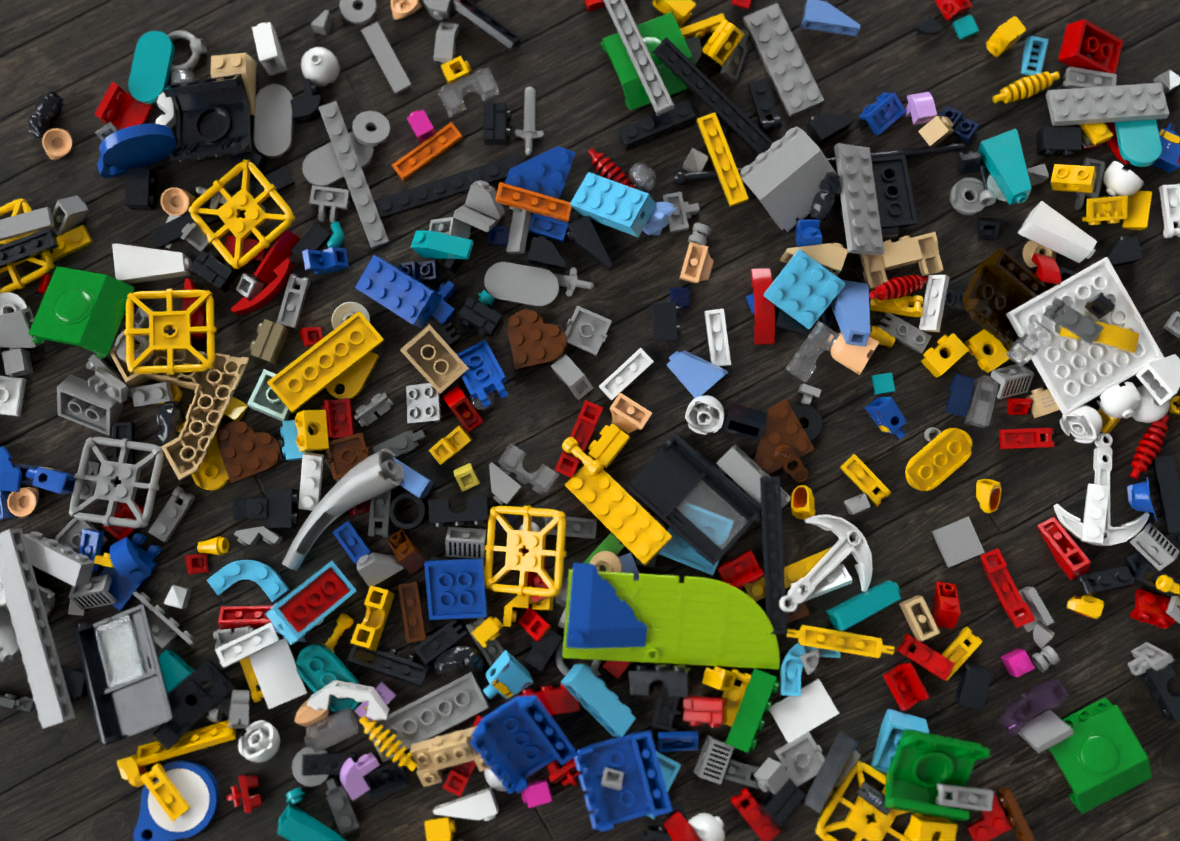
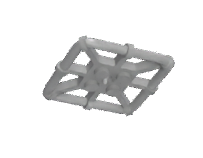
[69,437,164,528]

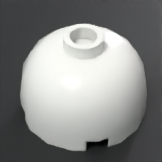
[301,47,340,87]
[1103,161,1144,197]
[1097,382,1140,419]
[1132,385,1170,423]
[685,395,724,435]
[1060,405,1103,443]
[238,720,280,763]
[688,813,725,841]

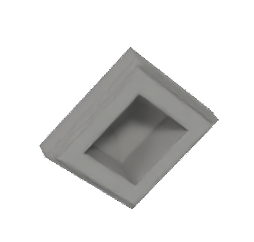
[95,122,118,141]
[601,768,624,790]

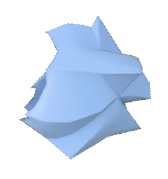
[643,202,677,236]

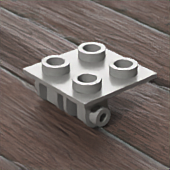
[406,383,442,424]

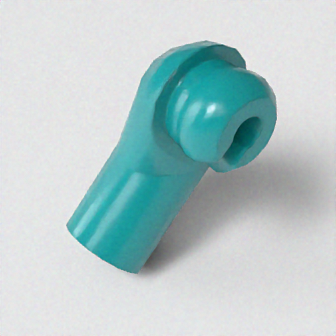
[327,222,345,248]

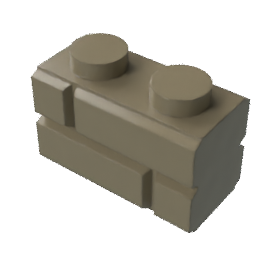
[250,319,289,365]

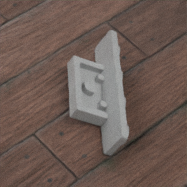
[133,591,195,650]

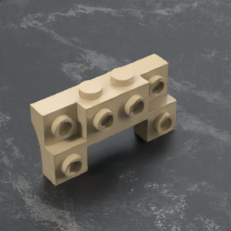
[859,232,944,290]
[410,726,492,787]

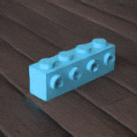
[560,664,636,737]

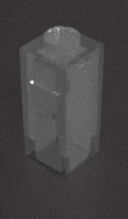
[964,375,999,428]
[304,707,359,753]

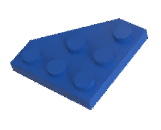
[505,146,576,199]

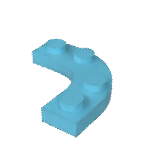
[207,560,290,602]
[780,643,841,696]

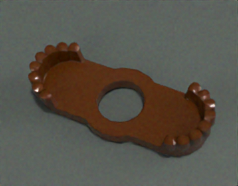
[774,444,809,483]

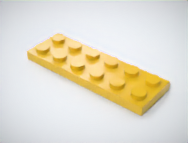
[267,311,384,413]
[565,465,673,566]

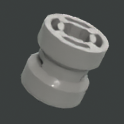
[688,223,712,246]
[1031,645,1060,673]

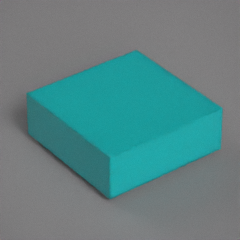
[953,15,979,40]
[872,373,895,395]

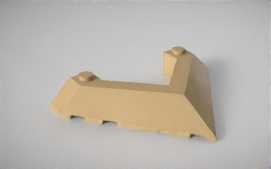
[109,343,249,480]

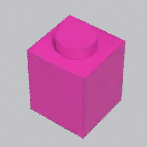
[407,110,436,143]
[1000,649,1035,677]
[521,778,552,808]

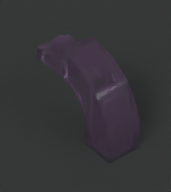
[999,678,1069,736]

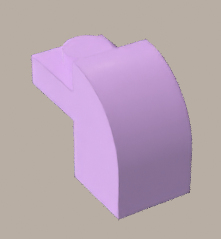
[904,92,937,125]
[340,753,380,801]

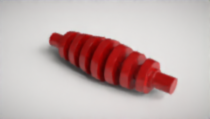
[587,148,635,189]
[869,274,928,301]
[1130,415,1169,479]

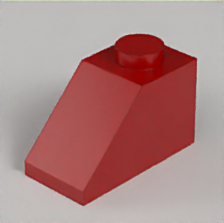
[443,386,484,433]

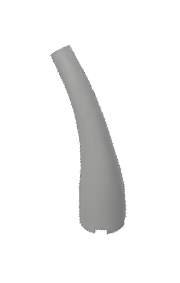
[282,449,404,571]

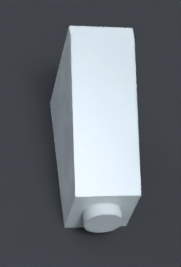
[252,22,287,76]
[1136,354,1180,405]

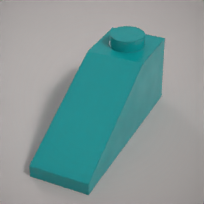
[411,231,474,259]

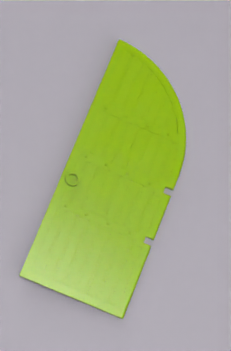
[562,570,780,669]

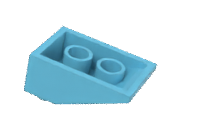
[871,709,929,774]

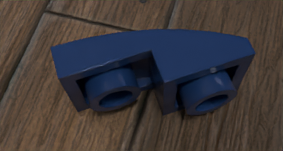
[939,105,979,143]
[398,260,439,282]
[945,373,975,417]

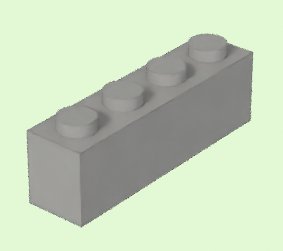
[716,444,791,509]
[23,531,95,586]

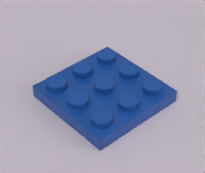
[424,558,488,620]

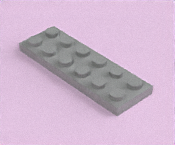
[743,3,824,118]
[1046,83,1170,126]
[834,143,884,256]
[369,671,489,762]

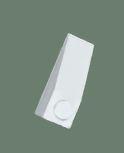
[433,787,499,821]

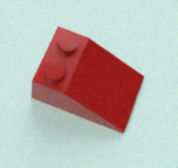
[1059,19,1123,74]

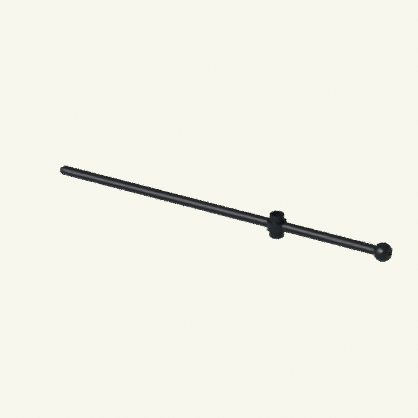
[673,143,966,185]

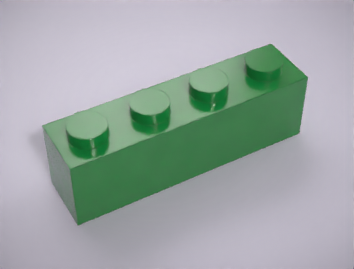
[726,668,779,753]

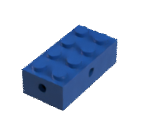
[355,255,442,328]

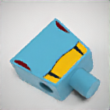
[483,650,534,699]

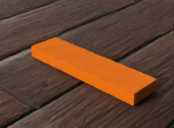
[392,122,463,182]
[495,182,572,222]

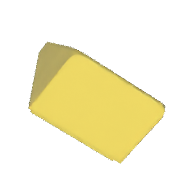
[453,463,480,492]

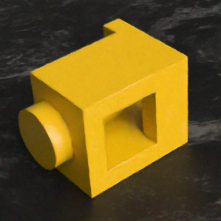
[441,56,472,88]
[472,616,503,648]
[702,666,737,692]

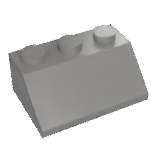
[57,374,123,436]

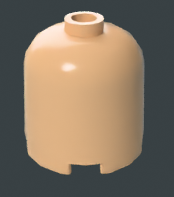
[829,332,879,375]

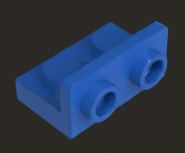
[859,93,906,135]

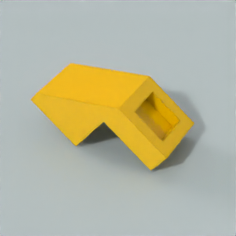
[503,595,533,627]

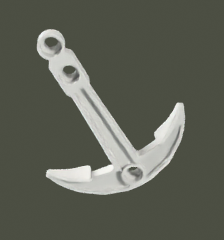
[1053,433,1150,546]
[779,515,873,612]

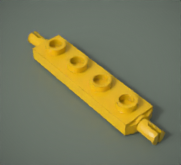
[787,625,894,658]

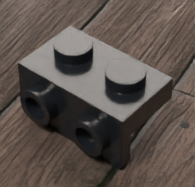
[363,759,408,800]

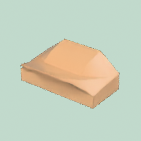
[679,242,714,284]
[609,393,652,434]

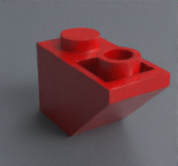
[932,581,961,629]

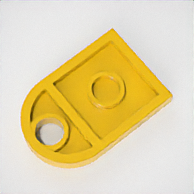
[326,352,379,399]

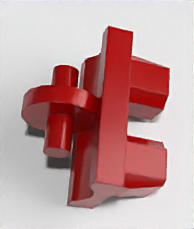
[547,758,581,787]
[226,774,262,814]

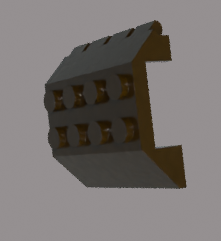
[962,248,1050,353]

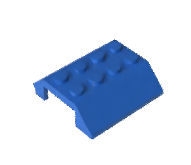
[470,696,578,794]
[574,731,672,831]

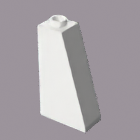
[1018,201,1097,263]
[112,244,192,284]

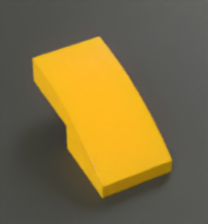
[429,425,473,465]

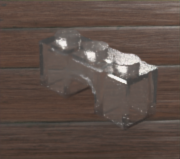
[438,67,499,117]
[786,321,839,383]
[498,443,559,495]

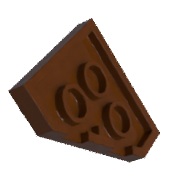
[754,399,815,475]

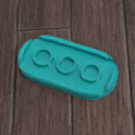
[128,31,174,104]
[1114,119,1162,167]
[296,644,360,713]

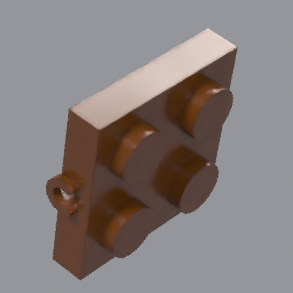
[326,433,370,480]

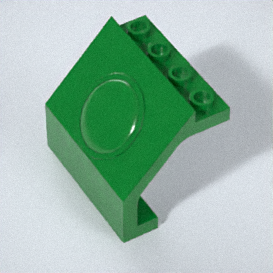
[600,12,695,110]
[28,266,135,359]
[1048,697,1152,814]
[885,729,989,821]

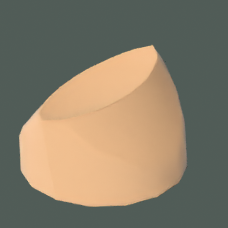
[391,0,423,20]
[42,128,72,160]
[160,188,195,216]
[7,487,39,518]
[294,699,329,727]

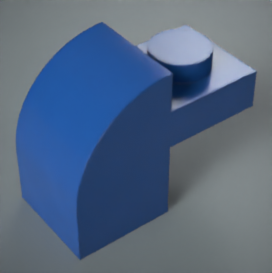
[795,219,822,247]
[302,247,349,274]
[431,280,457,326]
[110,536,151,585]

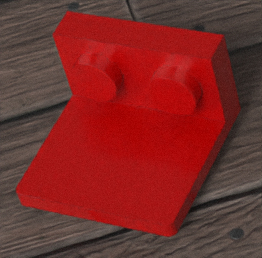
[94,82,153,130]

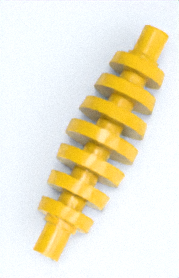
[993,72,1060,103]
[359,715,418,771]

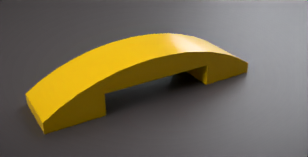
[1059,321,1139,353]

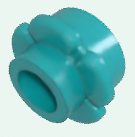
[478,290,495,306]
[286,787,305,805]

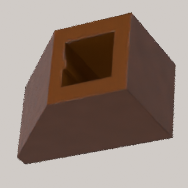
[387,528,426,575]

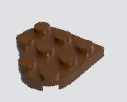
[508,310,568,370]
[217,421,282,483]

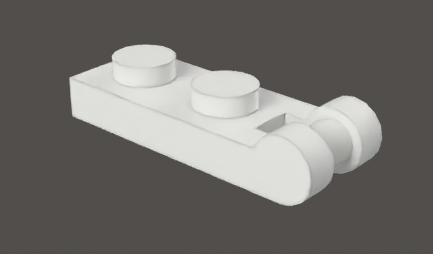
[1159,184,1180,238]

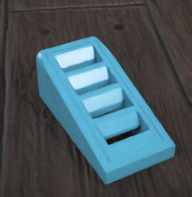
[1021,36,1049,76]

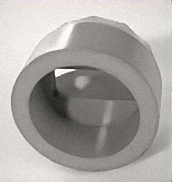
[924,427,941,442]

